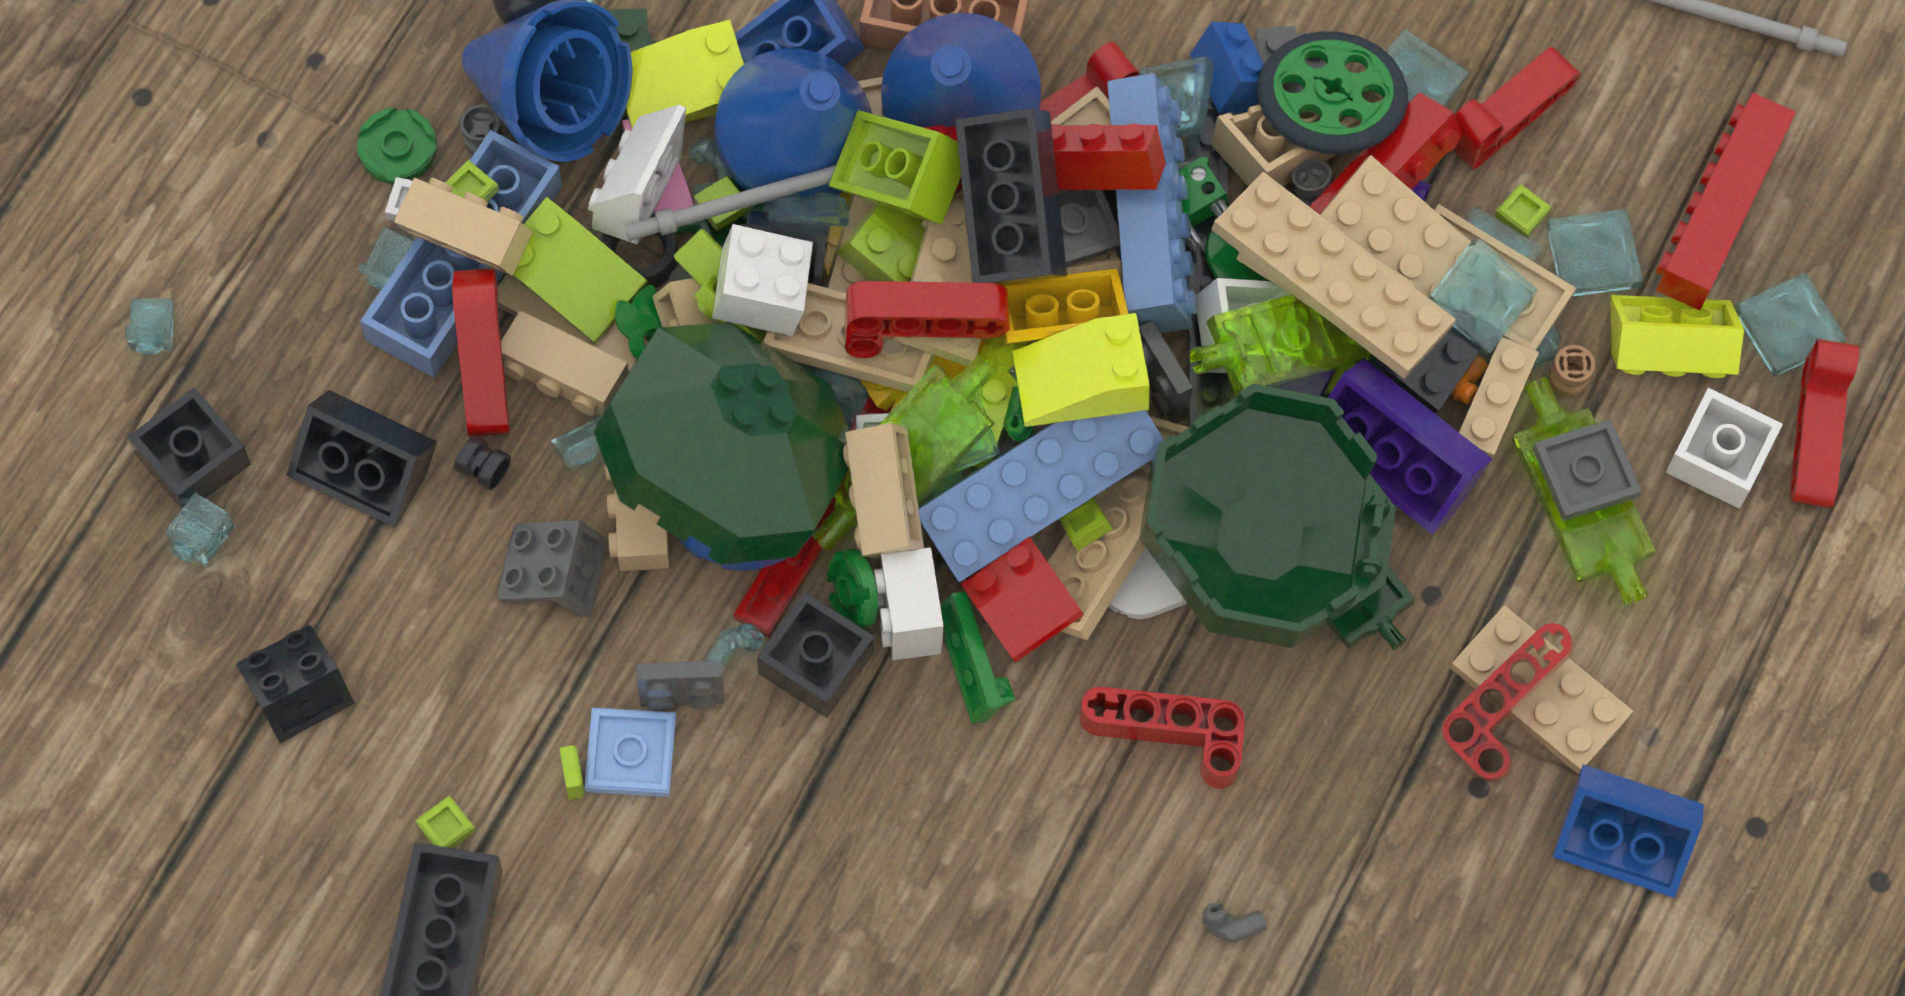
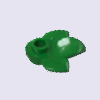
[615,285,662,360]

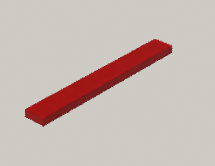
[733,394,894,639]

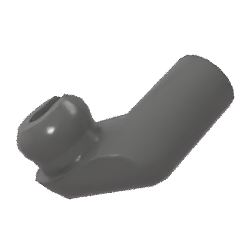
[1203,903,1267,942]

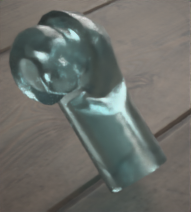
[689,137,733,181]

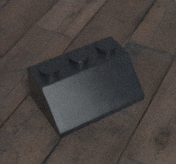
[286,390,437,527]

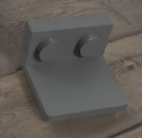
[497,520,608,617]

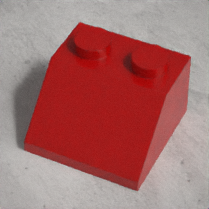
[961,536,1084,663]

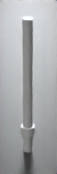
[1647,0,1847,57]
[625,165,836,241]

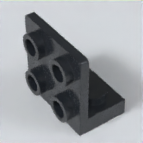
[236,625,355,743]

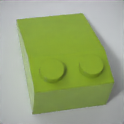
[828,110,961,225]
[513,197,648,344]
[836,203,925,282]

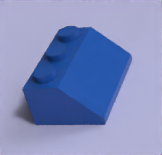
[1553,764,1704,898]

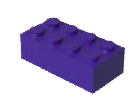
[1328,359,1493,534]

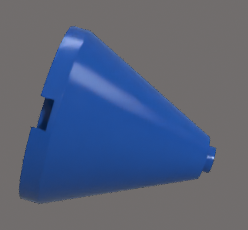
[462,0,632,162]
[881,13,1042,128]
[714,48,872,208]

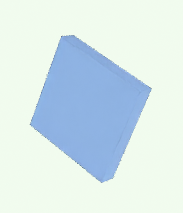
[584,707,676,797]

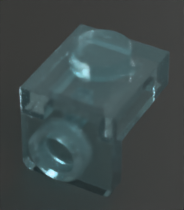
[357,226,415,290]

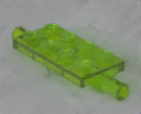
[1189,294,1374,396]
[811,353,998,552]
[1512,377,1656,605]

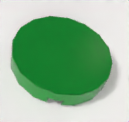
[357,107,437,184]
[826,548,878,630]

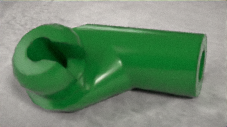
[1003,386,1034,441]

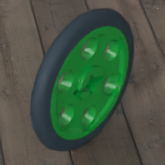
[1257,31,1409,154]

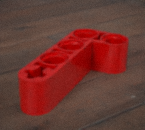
[1040,42,1140,121]
[1453,47,1581,169]
[452,268,510,437]
[844,281,1010,359]
[1789,338,1859,508]
[1442,623,1573,782]
[1079,687,1245,789]

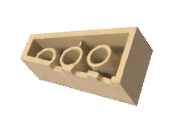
[1210,90,1383,187]

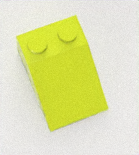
[625,20,744,129]
[1012,313,1149,427]

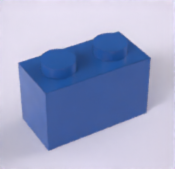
[1190,22,1264,114]

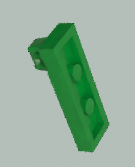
[940,591,1015,724]

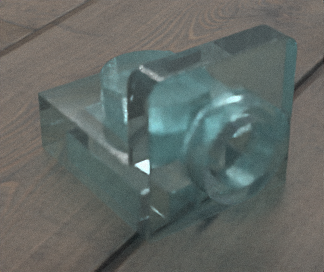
[125,299,175,355]

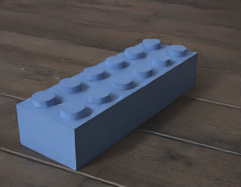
[1107,73,1197,333]
[360,130,562,378]
[918,410,1164,582]

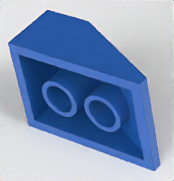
[735,0,866,67]

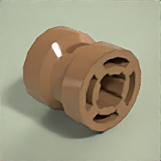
[1548,345,1595,398]

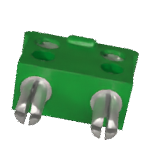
[1179,157,1230,251]

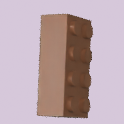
[860,0,1030,51]

